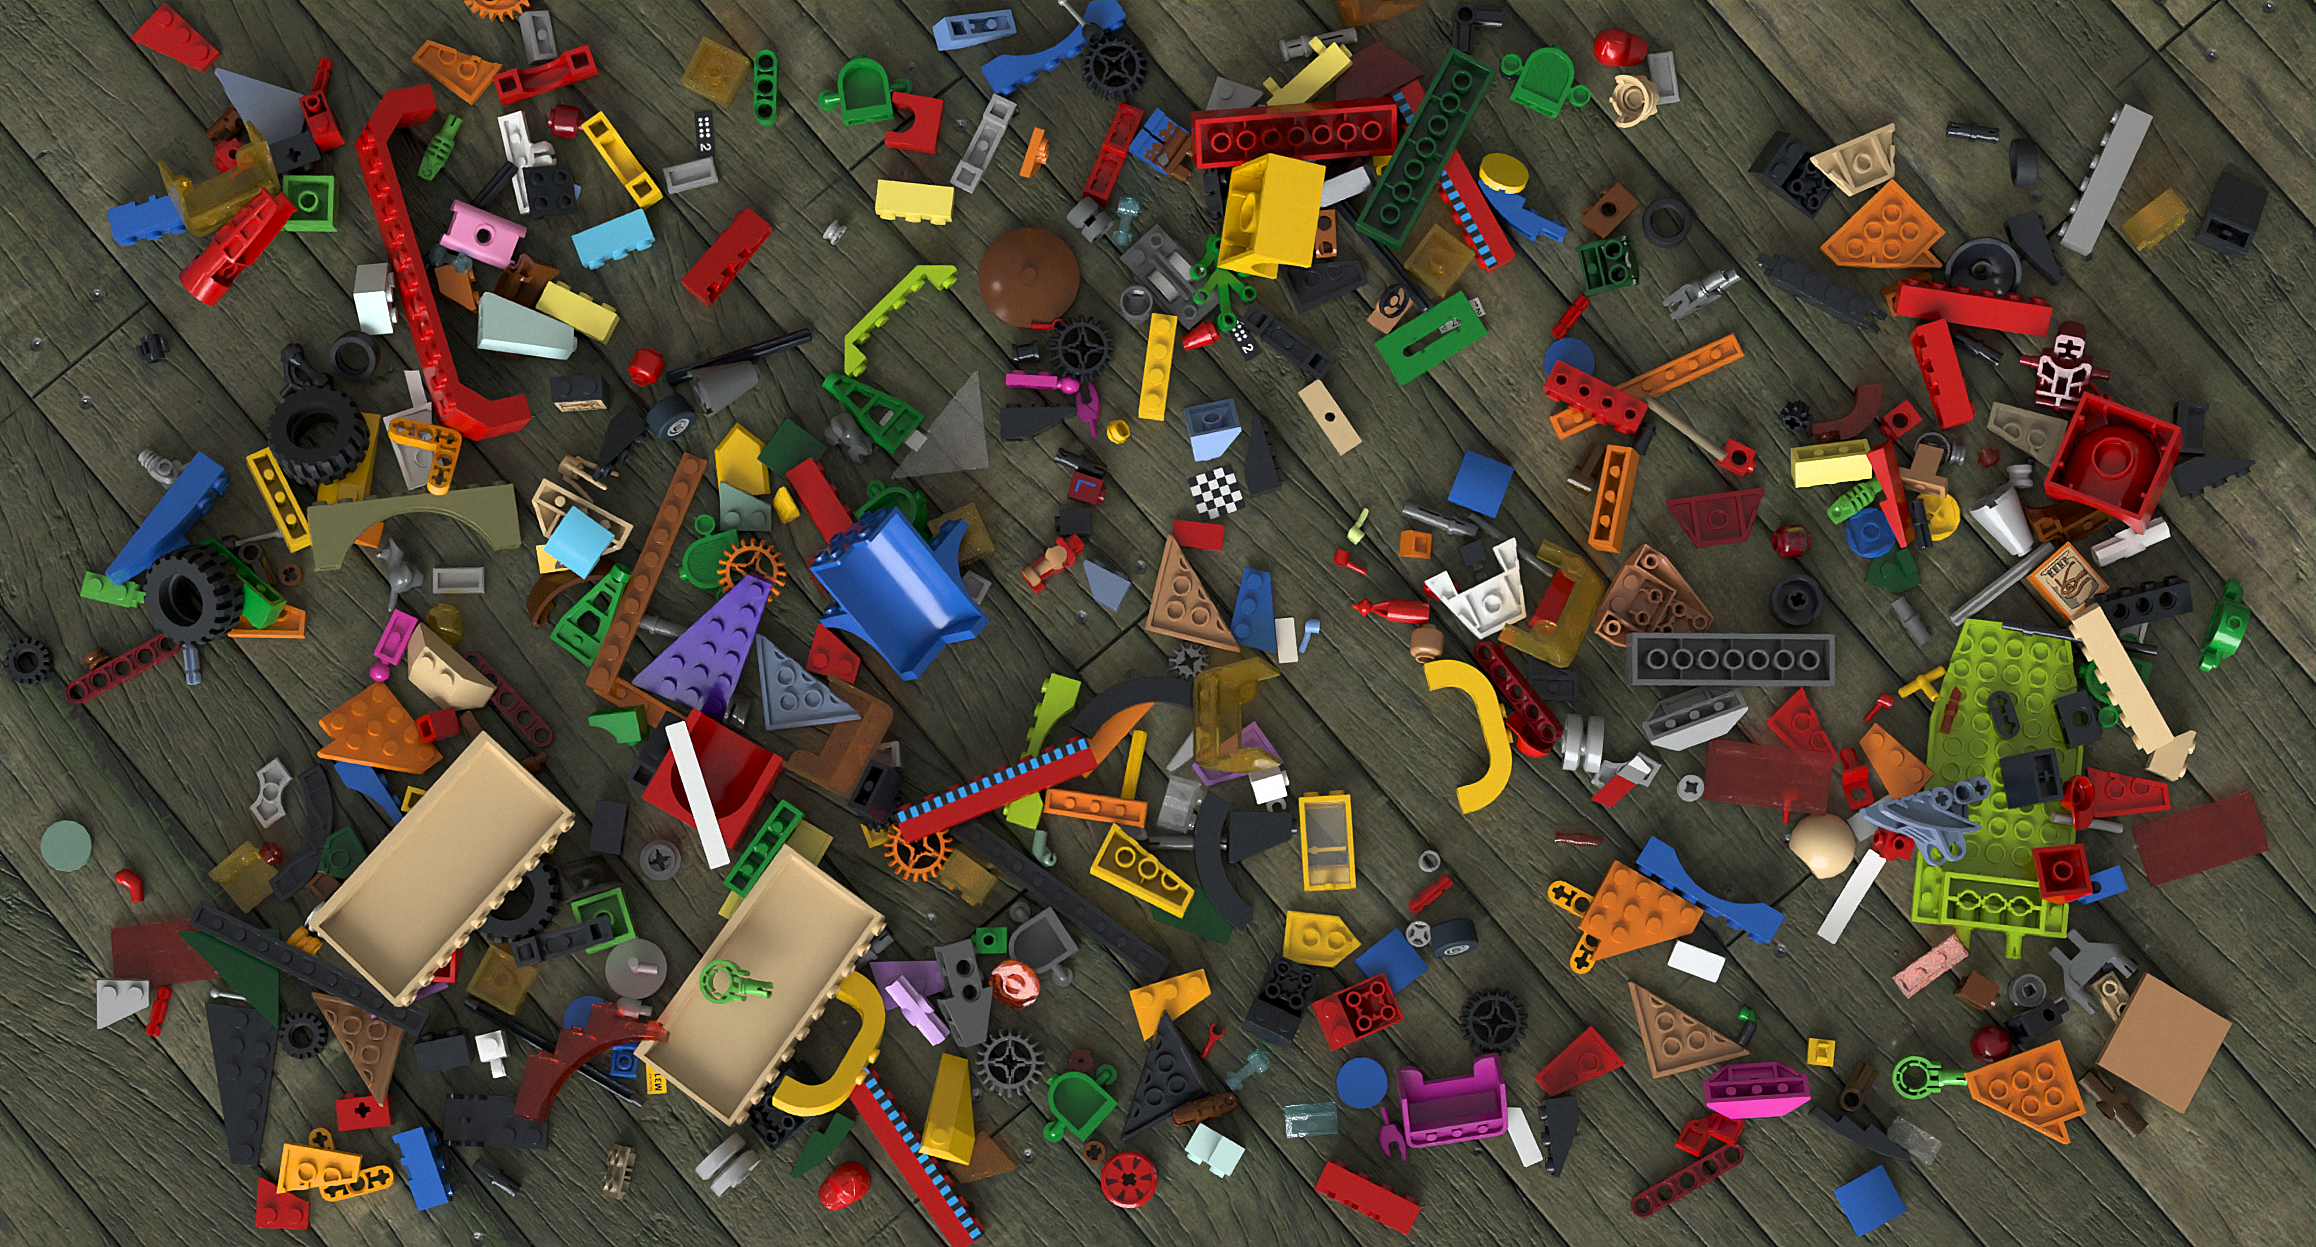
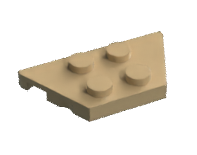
[1810,123,1895,196]

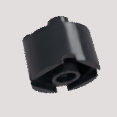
[1769,574,1824,629]

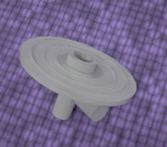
[605,939,667,999]

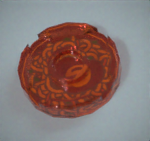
[989,960,1040,1009]

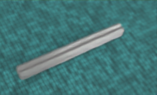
[1949,542,2056,626]

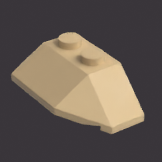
[532,479,634,556]
[407,622,497,711]

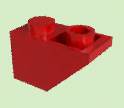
[298,89,345,153]

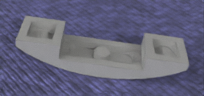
[950,93,1017,194]

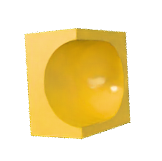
[1217,153,1326,279]

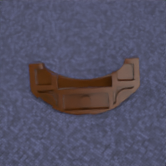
[492,253,560,360]
[2022,500,2114,544]
[526,557,628,629]

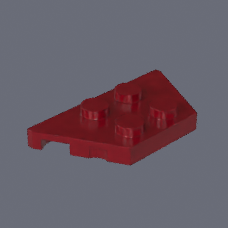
[1665,487,1764,549]

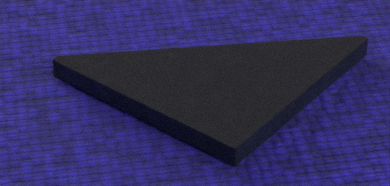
[1121,1009,1211,1142]

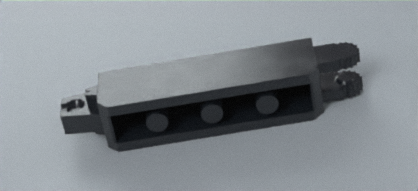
[1755,252,1888,334]

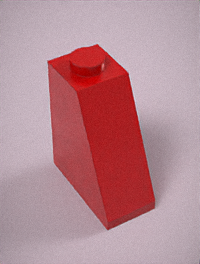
[1528,568,1581,637]

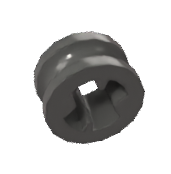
[1948,441,1966,465]

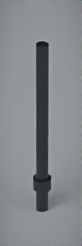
[2002,619,2158,656]

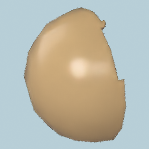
[1789,812,1856,879]

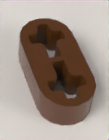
[459,709,486,740]

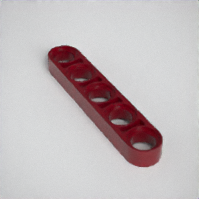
[65,633,181,704]
[1473,639,1563,743]
[462,651,554,748]
[1630,1143,1744,1217]

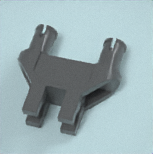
[1662,265,1743,319]
[2048,927,2139,1016]

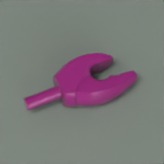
[1075,382,1101,438]
[1378,1107,1408,1161]

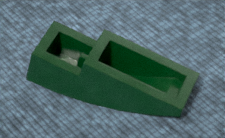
[790,1112,856,1178]

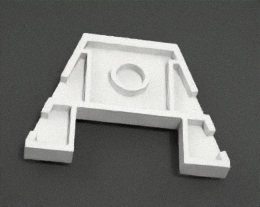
[1424,538,1526,640]

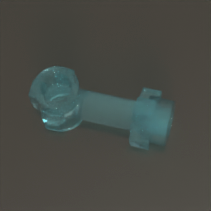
[1113,197,1140,246]
[428,243,473,273]
[1223,1049,1271,1091]

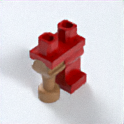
[1021,533,1084,595]

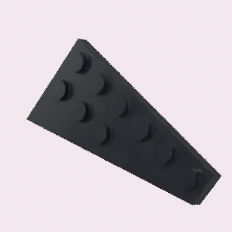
[205,1002,283,1167]

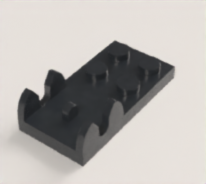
[442,1093,550,1150]

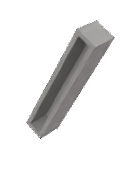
[2058,104,2153,256]

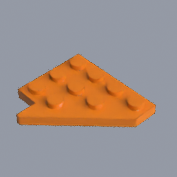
[1819,179,1946,269]
[317,682,444,775]
[1577,860,1704,961]
[1964,1039,2086,1144]

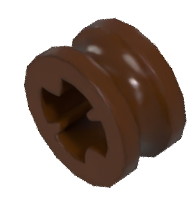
[279,563,304,588]
[83,646,110,671]
[1083,1140,1106,1164]

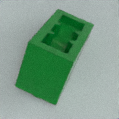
[588,704,650,746]

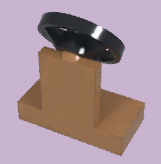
[1367,283,1414,336]
[1898,432,1951,499]

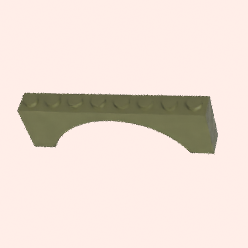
[307,481,521,572]

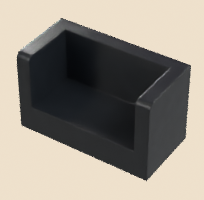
[2172,400,2209,457]
[589,800,630,856]

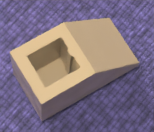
[2144,730,2197,782]

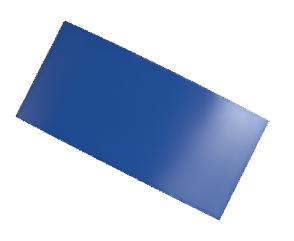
[610,1022,641,1079]

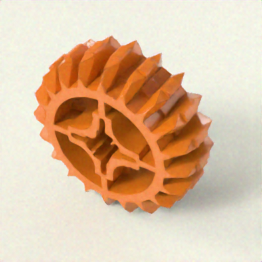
[717,538,787,603]
[884,823,953,882]

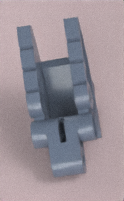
[1860,776,1991,866]

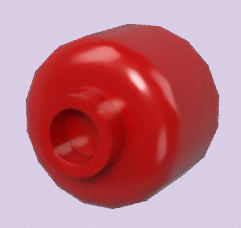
[628,347,665,386]

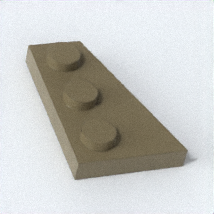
[1986,402,2068,468]

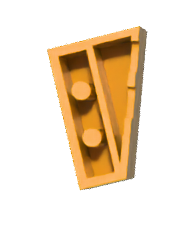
[1129,969,1211,1041]

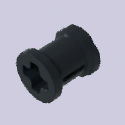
[1011,340,1040,366]

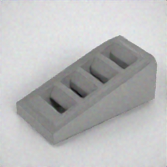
[1167,727,1213,773]

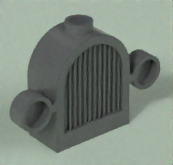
[1005,902,1079,987]

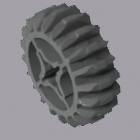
[975,1027,1045,1098]

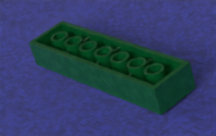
[1355,47,1497,253]

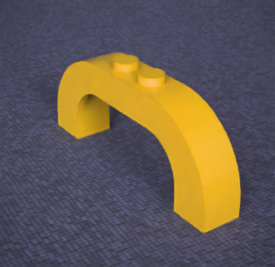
[1423,660,1513,815]
[772,971,885,1116]

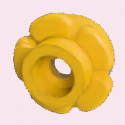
[1107,420,1130,444]

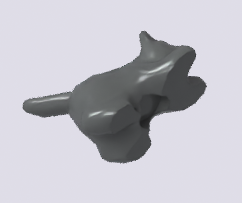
[825,401,875,465]
[376,536,425,612]

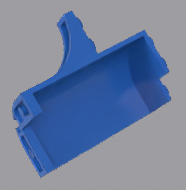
[809,506,990,681]

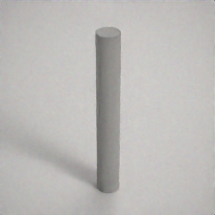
[2050,812,2123,833]

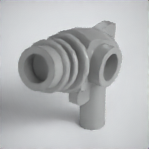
[138,449,190,490]

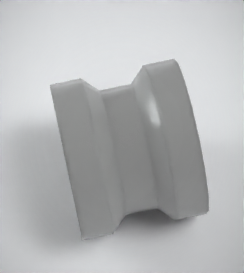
[2006,465,2033,489]
[1677,775,1704,802]
[1405,921,1431,947]

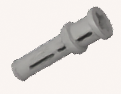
[1280,26,1358,62]

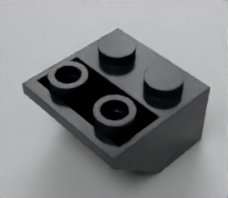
[1998,748,2064,810]

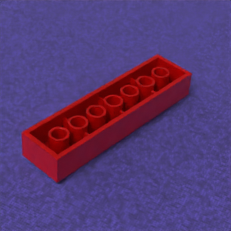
[1191,96,1397,169]

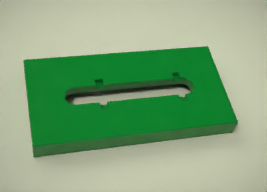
[1375,291,1488,387]

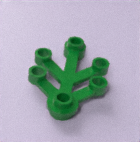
[1190,234,1257,332]

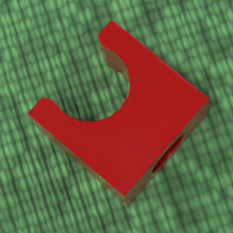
[884,91,945,156]

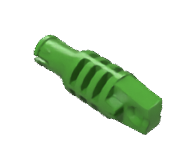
[417,114,463,182]
[1827,475,1882,524]

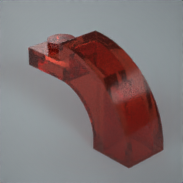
[1809,382,1883,442]

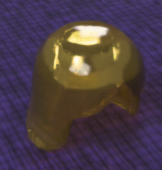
[426,602,463,648]

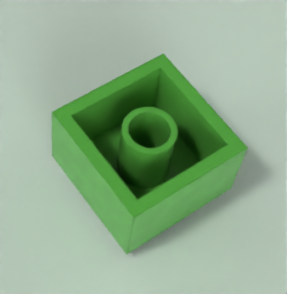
[283,175,340,232]
[571,887,639,954]

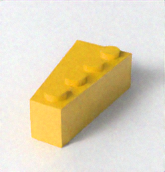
[1090,823,1195,919]

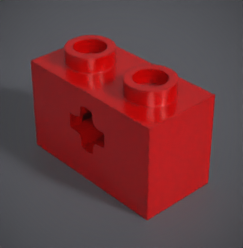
[336,1091,395,1132]

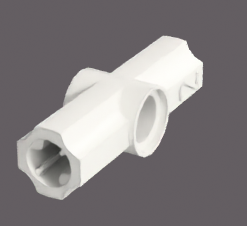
[2090,517,2170,568]

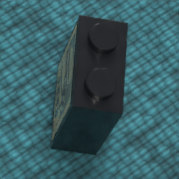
[550,374,610,412]

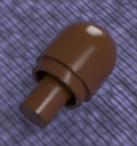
[519,750,549,776]

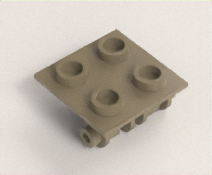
[601,1144,636,1200]

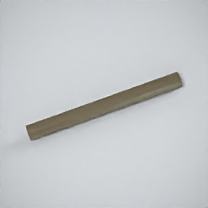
[1641,393,1728,461]

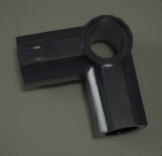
[1451,2,1503,55]

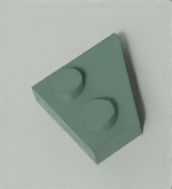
[720,481,772,531]

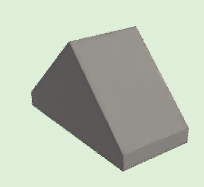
[861,741,903,773]

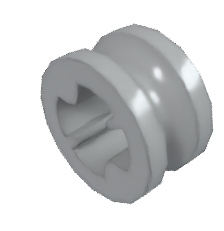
[823,219,847,245]

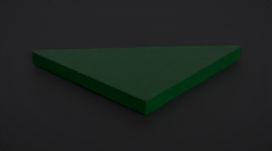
[179,929,280,1028]

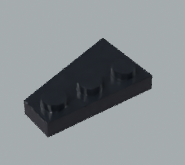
[1278,260,1368,314]

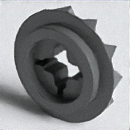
[1169,641,1210,682]
[640,840,681,881]

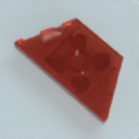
[1335,41,1424,101]

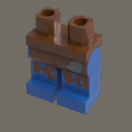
[1129,108,1193,183]

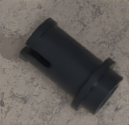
[1631,422,1657,456]

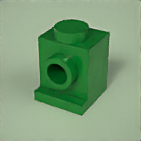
[971,927,1008,954]

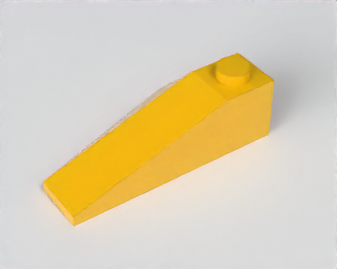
[919,1053,975,1165]

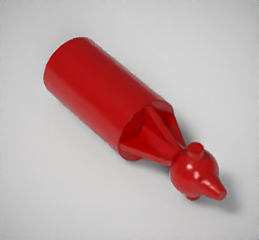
[1352,598,1430,624]

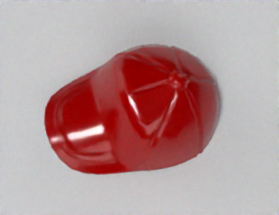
[1593,28,1648,67]
[1506,712,1555,758]
[2060,774,2095,830]
[818,1161,871,1210]

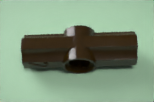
[2076,1067,2148,1139]

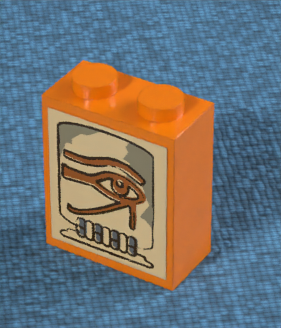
[2026,542,2109,623]

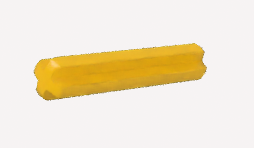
[1120,730,1147,800]

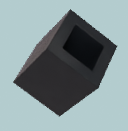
[1055,508,1092,538]

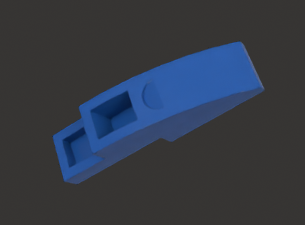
[1477,178,1568,243]

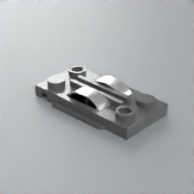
[1120,224,1219,332]

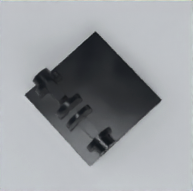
[522,164,578,220]

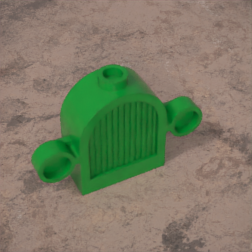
[1500,44,1591,119]
[817,54,913,126]
[854,480,927,534]
[678,514,750,602]
[2198,578,2251,672]
[2077,633,2153,728]
[1043,1064,1119,1142]

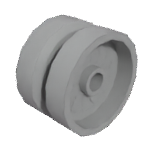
[1561,713,1604,773]
[695,1132,762,1197]

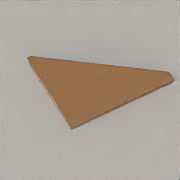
[1145,534,1241,653]
[1627,981,1750,1079]
[312,991,405,1107]

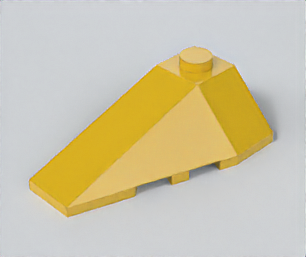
[317,412,381,505]

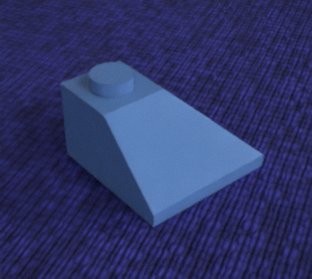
[1183,398,1241,462]

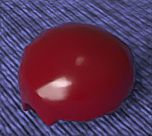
[1969,1025,2012,1065]

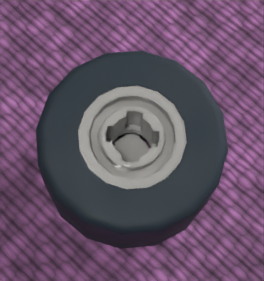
[646,394,696,442]
[1430,918,1479,958]

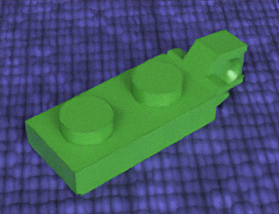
[80,571,146,608]

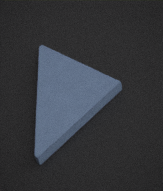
[214,68,306,190]
[756,633,863,731]

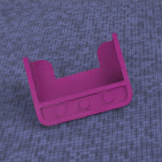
[1395,1052,1508,1148]

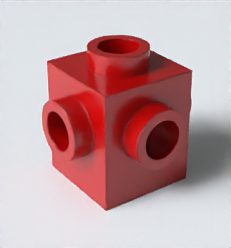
[213,138,255,181]
[1872,826,1915,861]

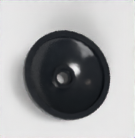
[1944,237,2022,295]

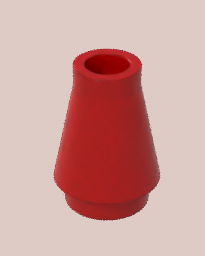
[1181,320,1220,351]

